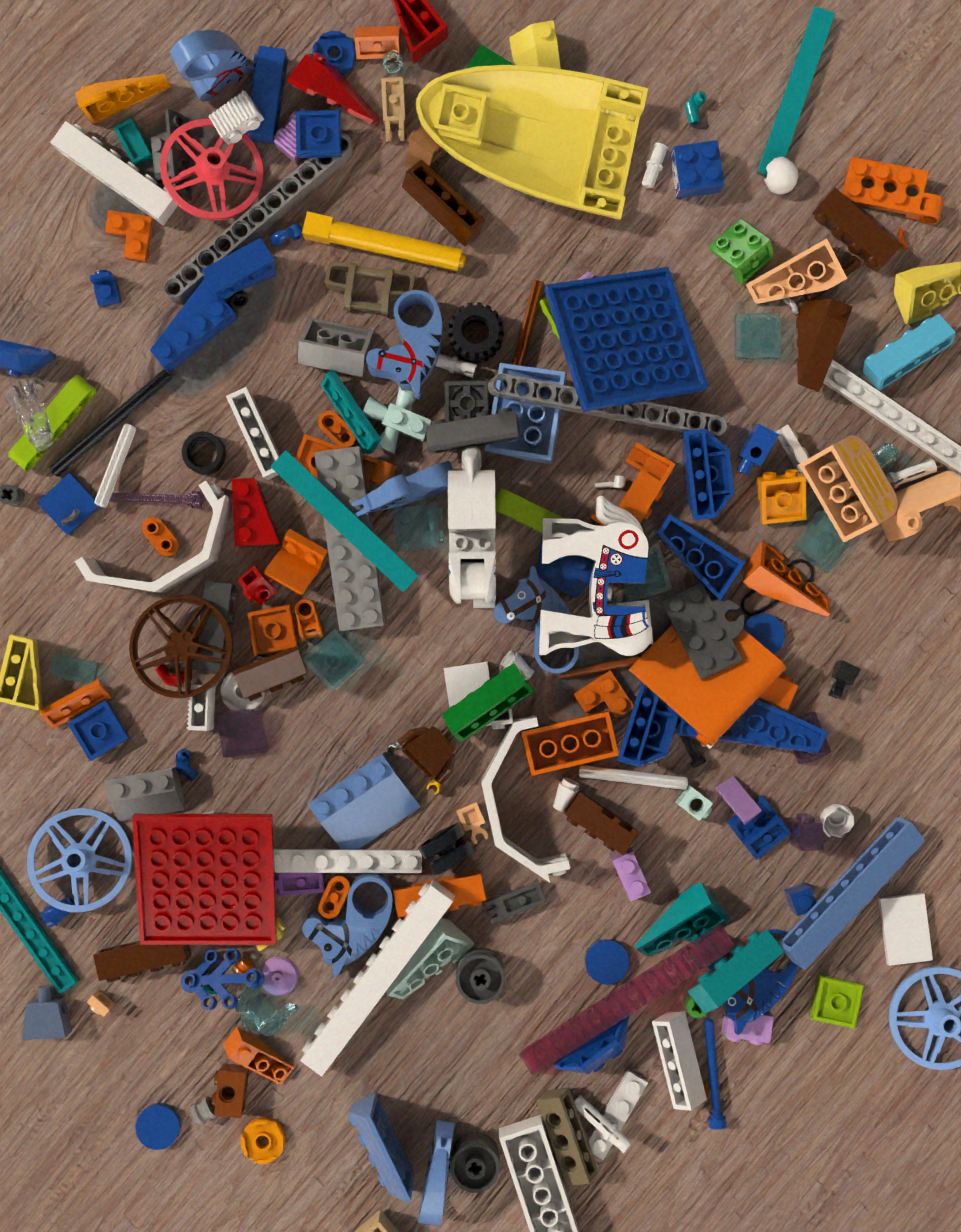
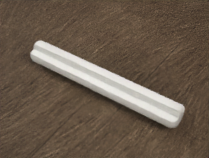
[94,424,136,508]

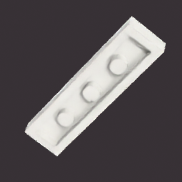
[587,1069,648,1160]

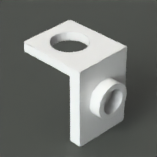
[486,708,513,729]

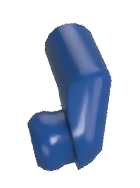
[176,749,199,782]

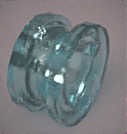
[383,50,403,74]

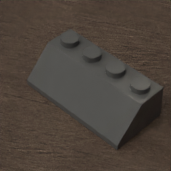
[426,408,522,454]

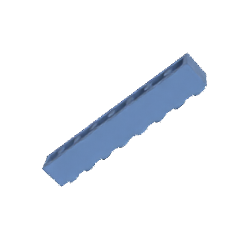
[778,817,925,970]

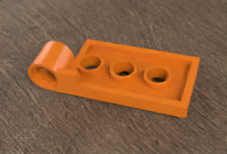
[842,157,944,224]
[296,434,398,489]

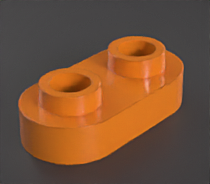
[318,411,357,448]
[142,517,180,557]
[318,874,351,919]

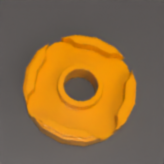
[241,1117,286,1164]

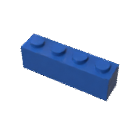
[246,46,288,144]

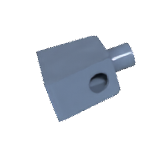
[22,985,72,1040]

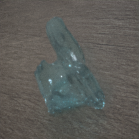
[235,977,298,1036]

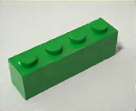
[441,663,534,742]

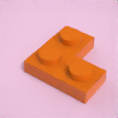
[105,210,154,262]
[573,670,634,719]

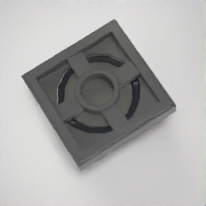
[445,380,490,422]

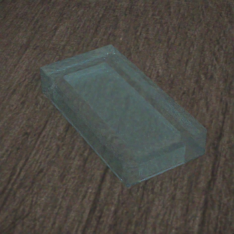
[49,654,99,684]

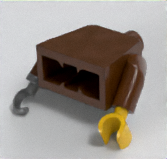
[387,726,456,795]

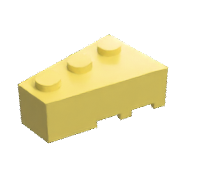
[0,634,43,710]

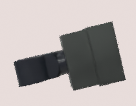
[828,660,861,699]

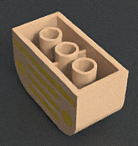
[798,435,898,543]

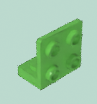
[709,219,774,285]

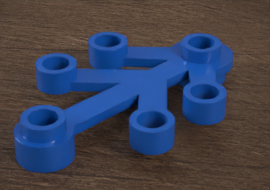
[181,948,265,1010]

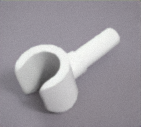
[595,475,626,490]

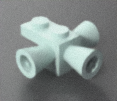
[363,387,432,454]

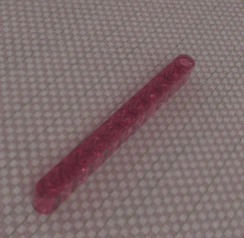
[519,925,735,1075]

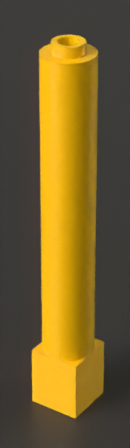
[302,211,466,271]

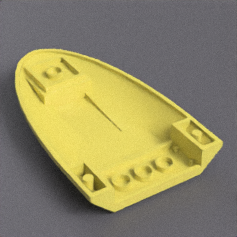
[416,65,648,220]

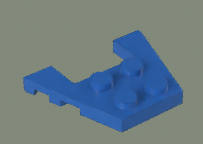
[537,535,594,598]

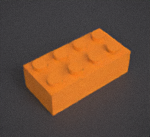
[521,710,619,776]

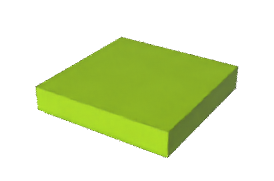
[810,974,864,1029]

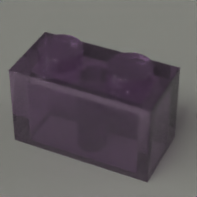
[789,813,824,851]

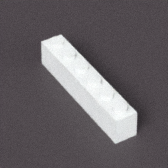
[50,121,178,226]

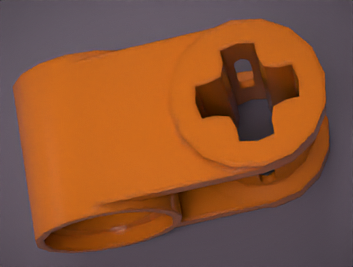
[295,599,325,643]

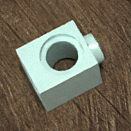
[675,785,713,821]

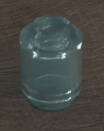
[872,442,898,470]

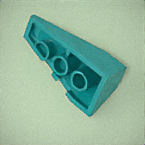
[635,882,730,957]

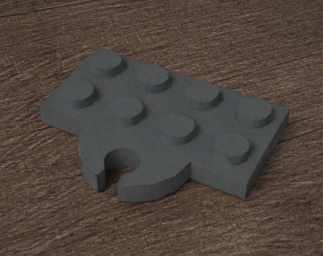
[661,583,744,681]

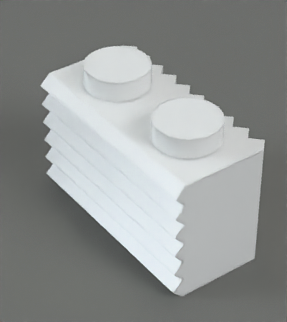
[209,91,264,145]
[187,684,216,731]

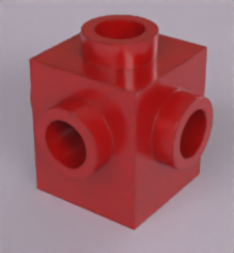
[238,565,277,606]

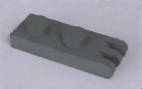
[483,880,546,924]

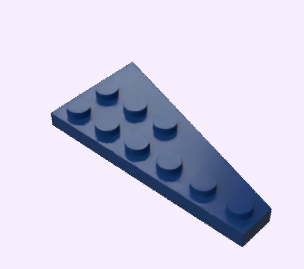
[674,699,828,753]

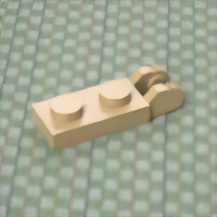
[381,77,406,141]

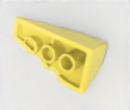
[509,20,561,69]

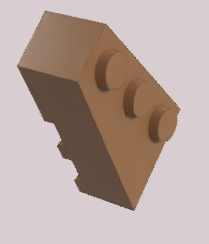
[405,124,444,169]

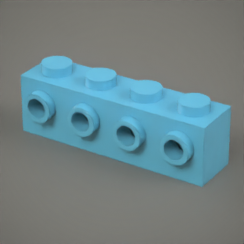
[863,314,956,391]

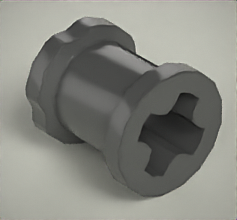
[0,484,25,506]

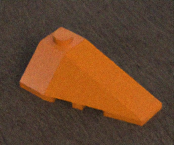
[743,540,830,617]

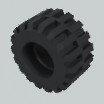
[448,302,504,363]

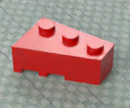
[391,0,448,64]
[232,478,283,548]

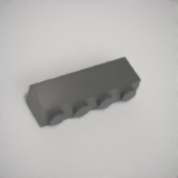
[193,581,238,672]

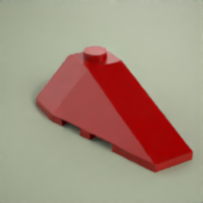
[287,52,380,124]

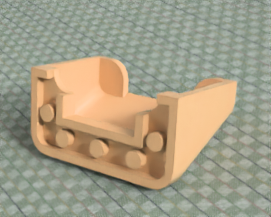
[881,470,961,542]

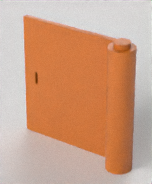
[629,615,786,747]

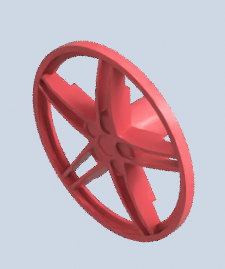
[160,119,264,220]

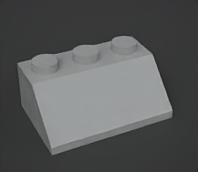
[298,318,374,377]
[105,766,185,822]

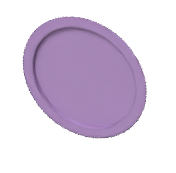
[260,956,299,996]

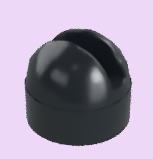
[229,290,248,308]

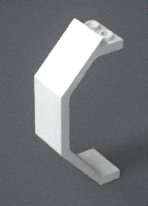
[75,481,233,593]
[482,715,570,882]

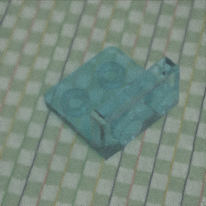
[394,502,444,552]

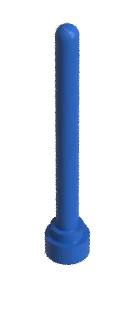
[705,1018,727,1130]

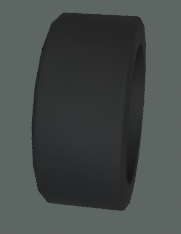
[181,431,226,475]

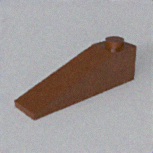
[796,298,853,392]

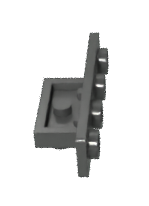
[151,109,192,202]

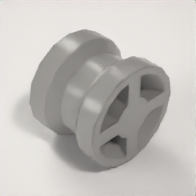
[190,1096,217,1126]

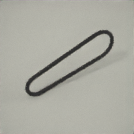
[741,559,814,616]

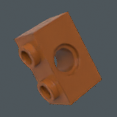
[212,1063,249,1118]

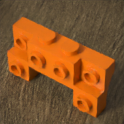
[590,442,676,526]

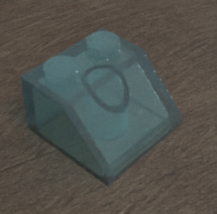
[791,511,851,574]

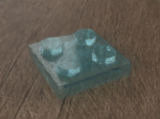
[734,313,781,359]

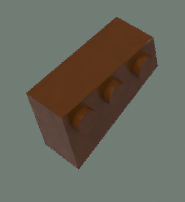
[564,791,638,856]

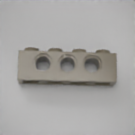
[537,1087,599,1186]

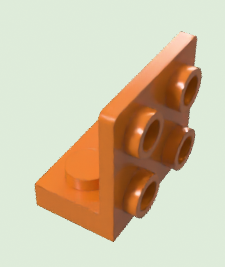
[264,529,328,595]

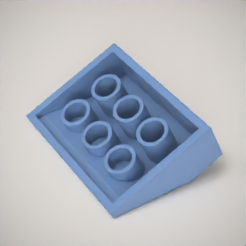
[308,752,421,849]
[349,1093,414,1202]

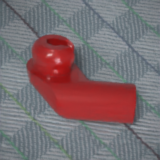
[155,664,185,687]

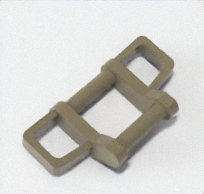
[325,262,415,316]

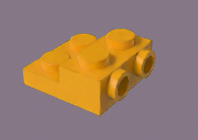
[757,469,807,524]

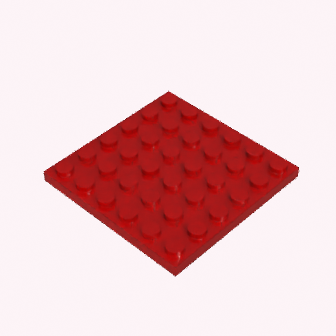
[132,814,277,945]

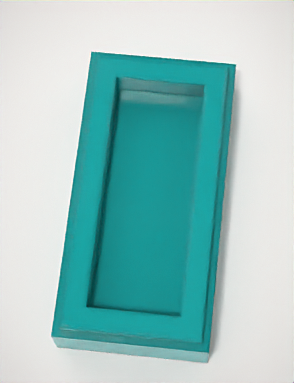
[113,117,153,167]

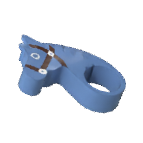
[494,566,579,673]

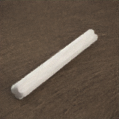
[578,765,688,790]

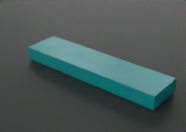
[321,370,382,454]

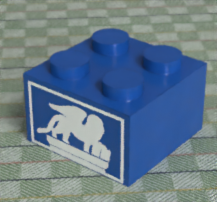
[670,140,724,199]

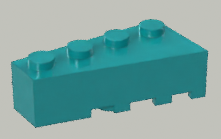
[687,929,785,1014]

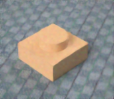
[87,990,115,1017]

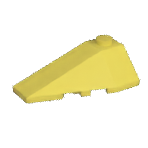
[894,262,961,325]

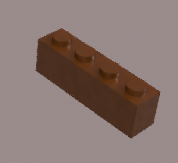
[402,160,485,247]
[812,187,901,272]
[93,940,191,983]

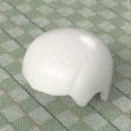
[764,157,798,195]
[820,804,854,838]

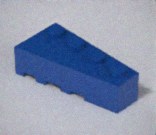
[150,280,238,373]
[655,514,745,601]

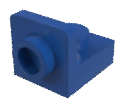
[89,270,122,307]

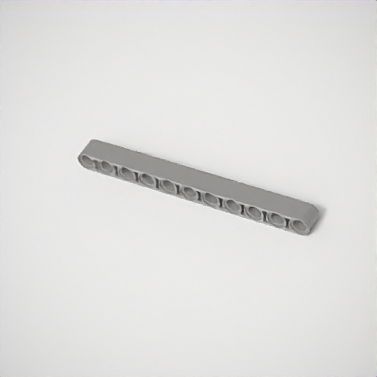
[163,133,354,303]
[488,373,727,437]

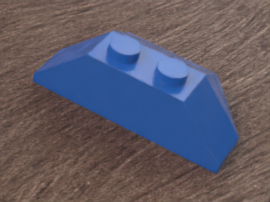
[0,340,56,378]
[682,429,734,521]
[617,682,679,767]
[553,1006,629,1074]

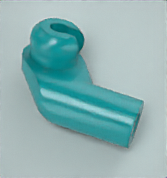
[685,91,707,126]

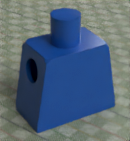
[737,424,779,476]

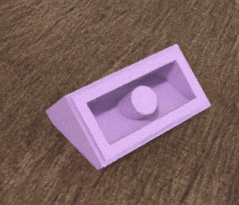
[716,776,762,825]

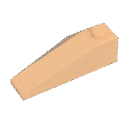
[746,239,847,304]

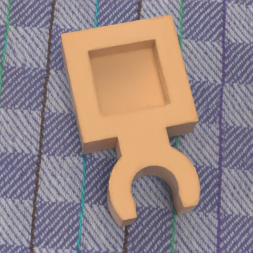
[456,801,488,844]

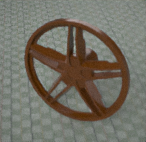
[129,595,233,698]

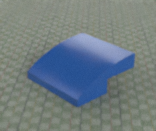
[727,795,791,860]

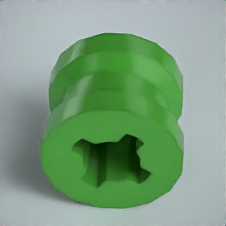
[684,994,707,1018]

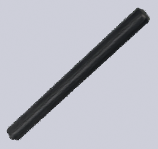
[49,369,172,477]

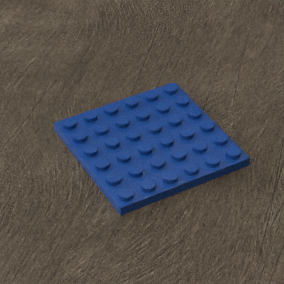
[544,267,709,412]

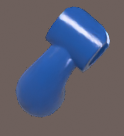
[270,223,303,247]

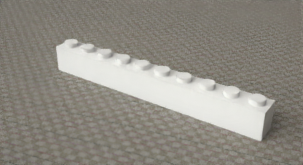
[300,879,455,1077]

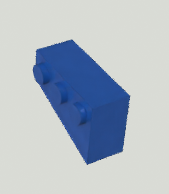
[202,237,276,300]

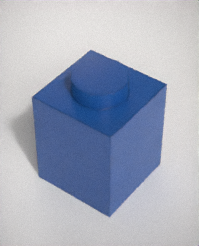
[784,883,817,916]

